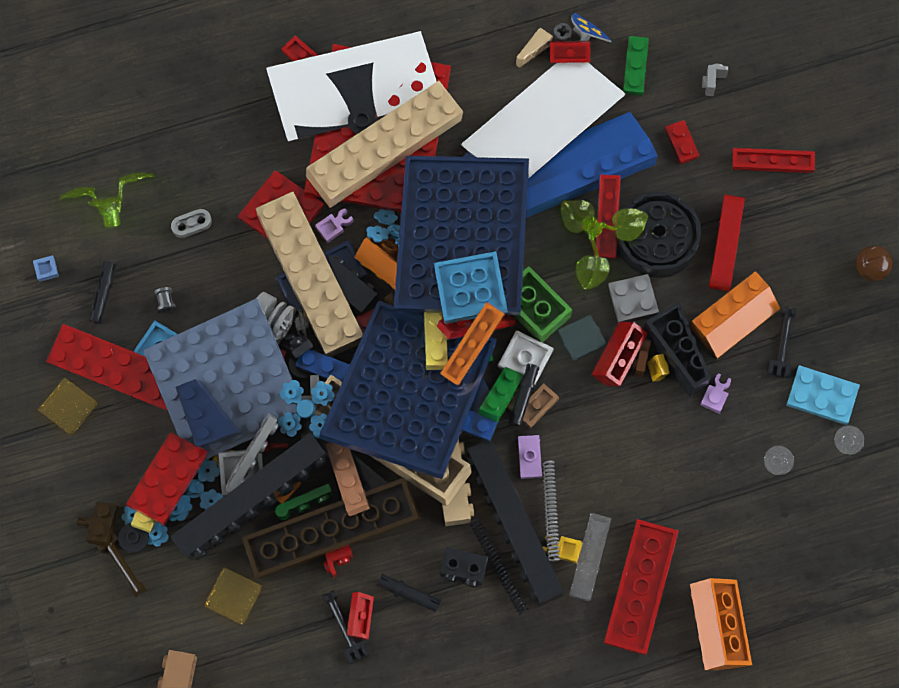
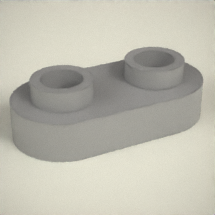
[171,209,212,238]

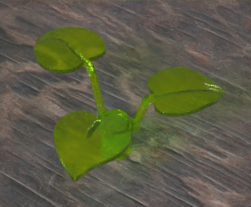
[60,172,155,228]
[561,200,648,290]

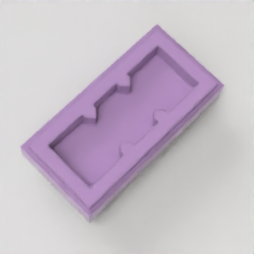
[518,435,542,479]

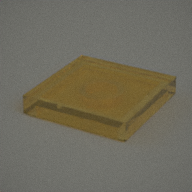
[38,378,98,435]
[204,567,263,625]

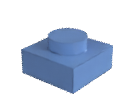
[33,255,59,282]

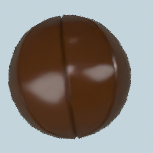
[855,245,893,282]

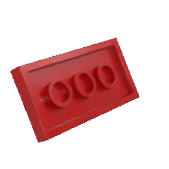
[126,432,208,526]

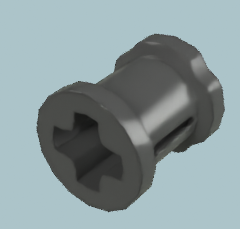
[553,23,572,41]
[154,287,176,313]

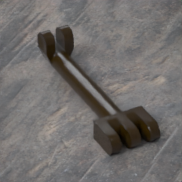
[96,530,147,597]

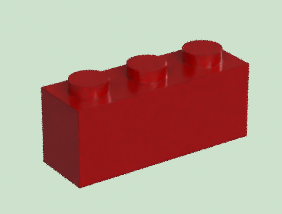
[591,322,648,386]

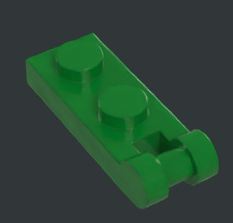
[275,484,333,522]

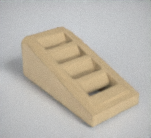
[516,28,553,68]

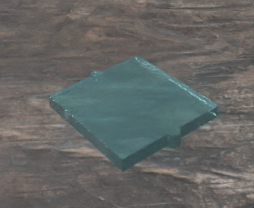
[558,315,606,360]

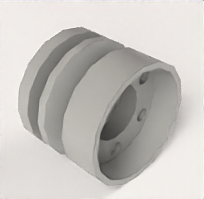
[257,292,296,345]

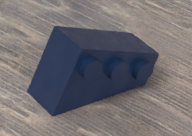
[176,379,241,448]

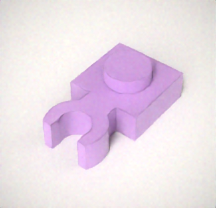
[315,209,353,243]
[700,374,731,414]

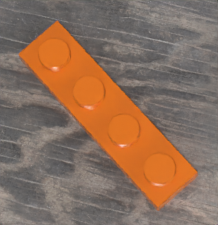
[440,302,505,385]

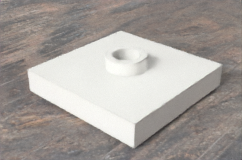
[497,330,554,385]

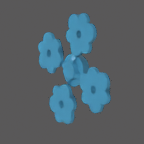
[367,209,400,248]
[278,380,335,438]
[175,459,223,517]
[122,498,189,547]

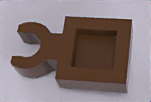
[632,339,651,378]

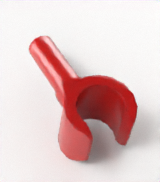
[262,440,288,455]

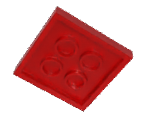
[238,170,324,240]

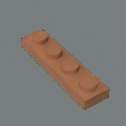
[326,442,370,516]

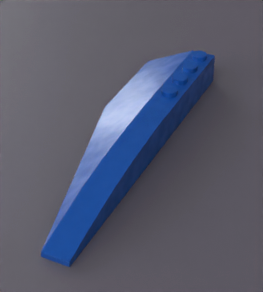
[526,112,658,218]

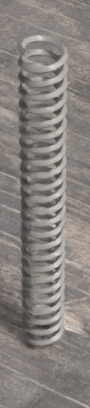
[542,461,560,561]

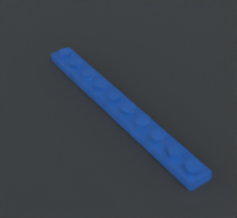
[295,349,498,442]

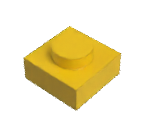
[647,354,669,382]

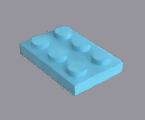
[786,365,860,425]

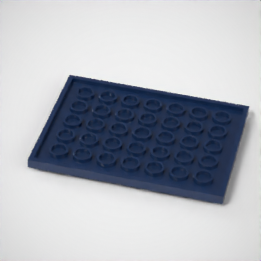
[394,156,529,315]
[319,301,497,479]

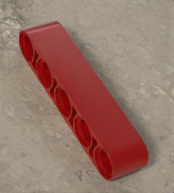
[709,194,745,292]

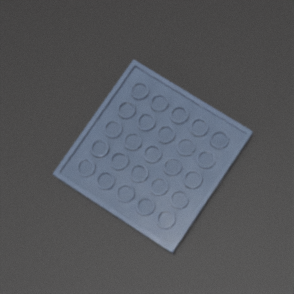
[143,298,298,460]

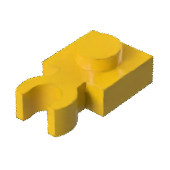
[543,536,583,564]

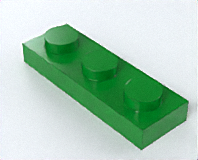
[623,36,649,96]
[478,367,524,422]

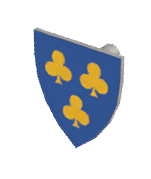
[571,13,611,42]

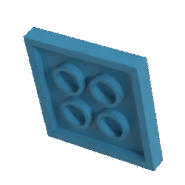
[434,251,508,324]

